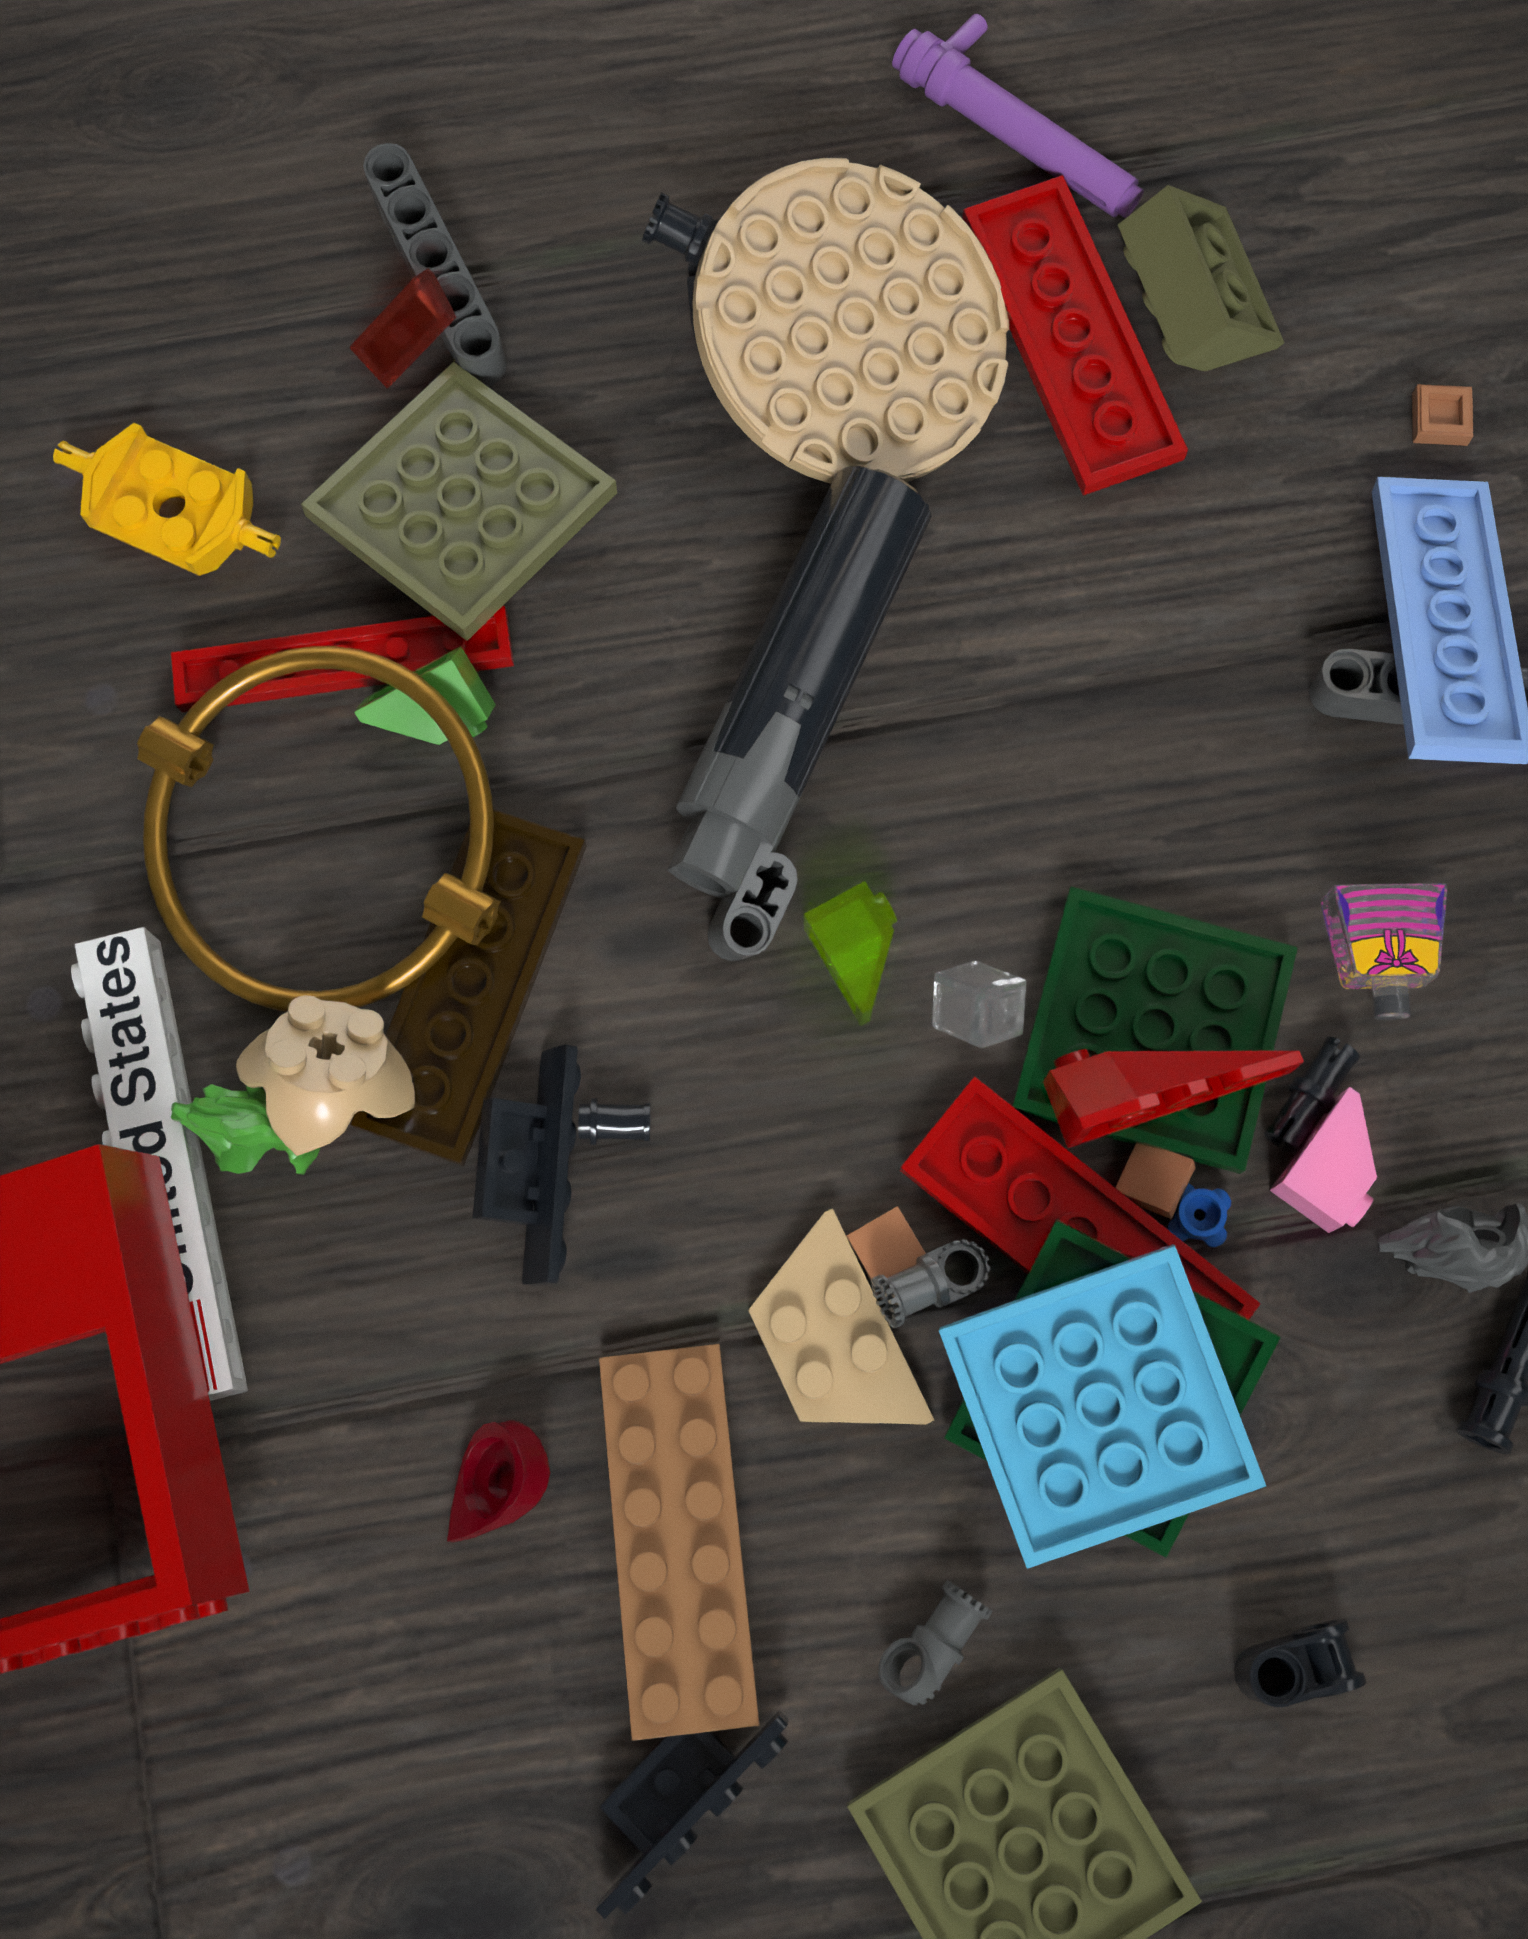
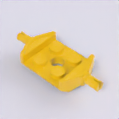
[53,423,281,576]

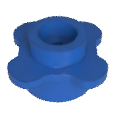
[1167,1183,1231,1248]

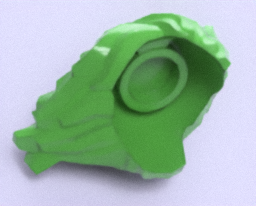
[171,1084,321,1174]

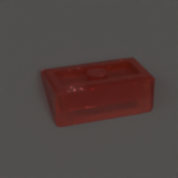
[349,268,457,389]

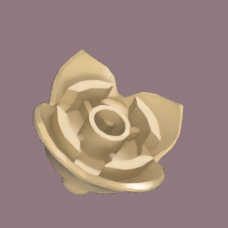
[236,995,415,1156]

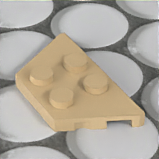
[748,1208,934,1425]

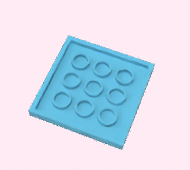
[939,1244,1266,1569]

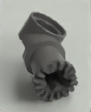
[871,1239,990,1328]
[878,1580,993,1705]

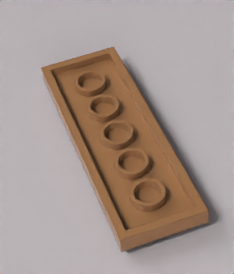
[599,1344,760,1741]

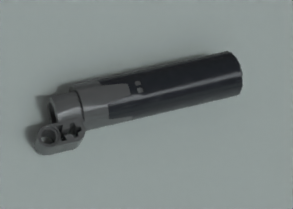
[667,466,932,961]

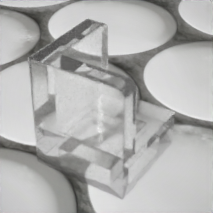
[932,961,1026,1049]

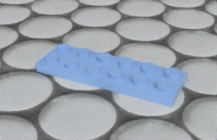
[1372,477,1528,764]

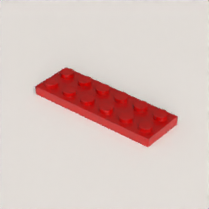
[962,175,1188,496]
[900,1076,1261,1319]

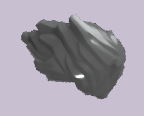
[1377,1203,1528,1293]

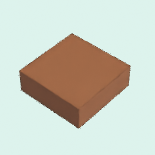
[1412,384,1473,446]
[1115,1144,1196,1219]
[846,1206,926,1281]

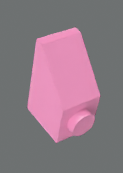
[1270,1087,1377,1233]

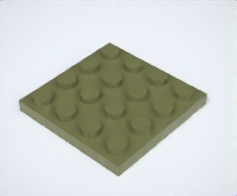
[301,362,617,641]
[847,1668,1202,1939]

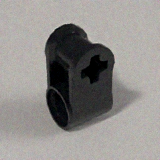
[1234,1619,1367,1708]

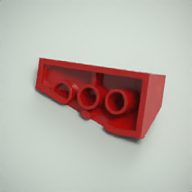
[1043,1049,1304,1148]

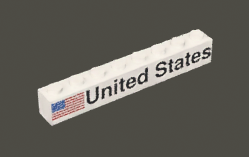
[71,927,248,1401]

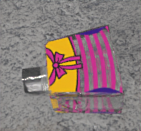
[1321,883,1447,1020]

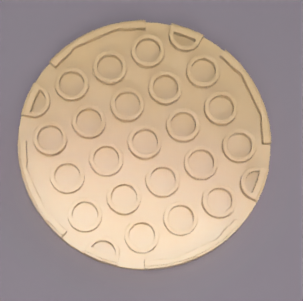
[693,158,1009,484]

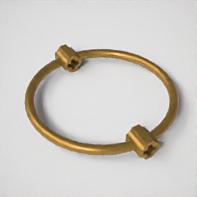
[137,646,501,1012]

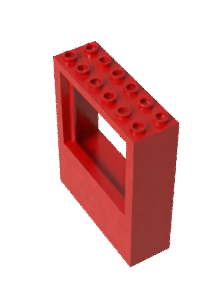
[0,1144,250,1674]

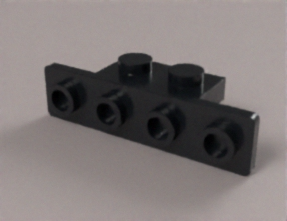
[472,1044,581,1286]
[595,1710,789,1919]

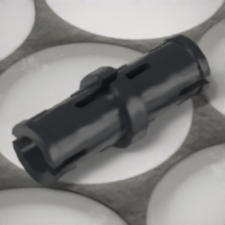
[1264,1037,1360,1154]

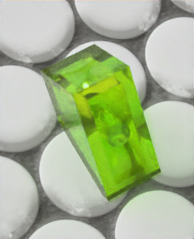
[804,881,897,1026]

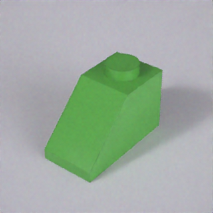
[354,646,496,745]

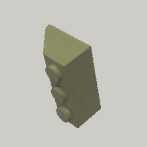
[1118,185,1284,372]

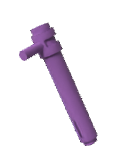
[892,14,1144,218]

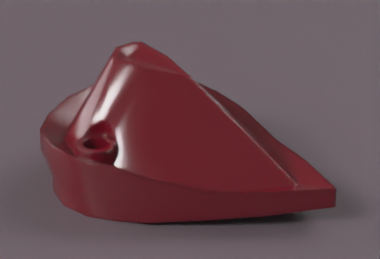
[447,1420,551,1542]

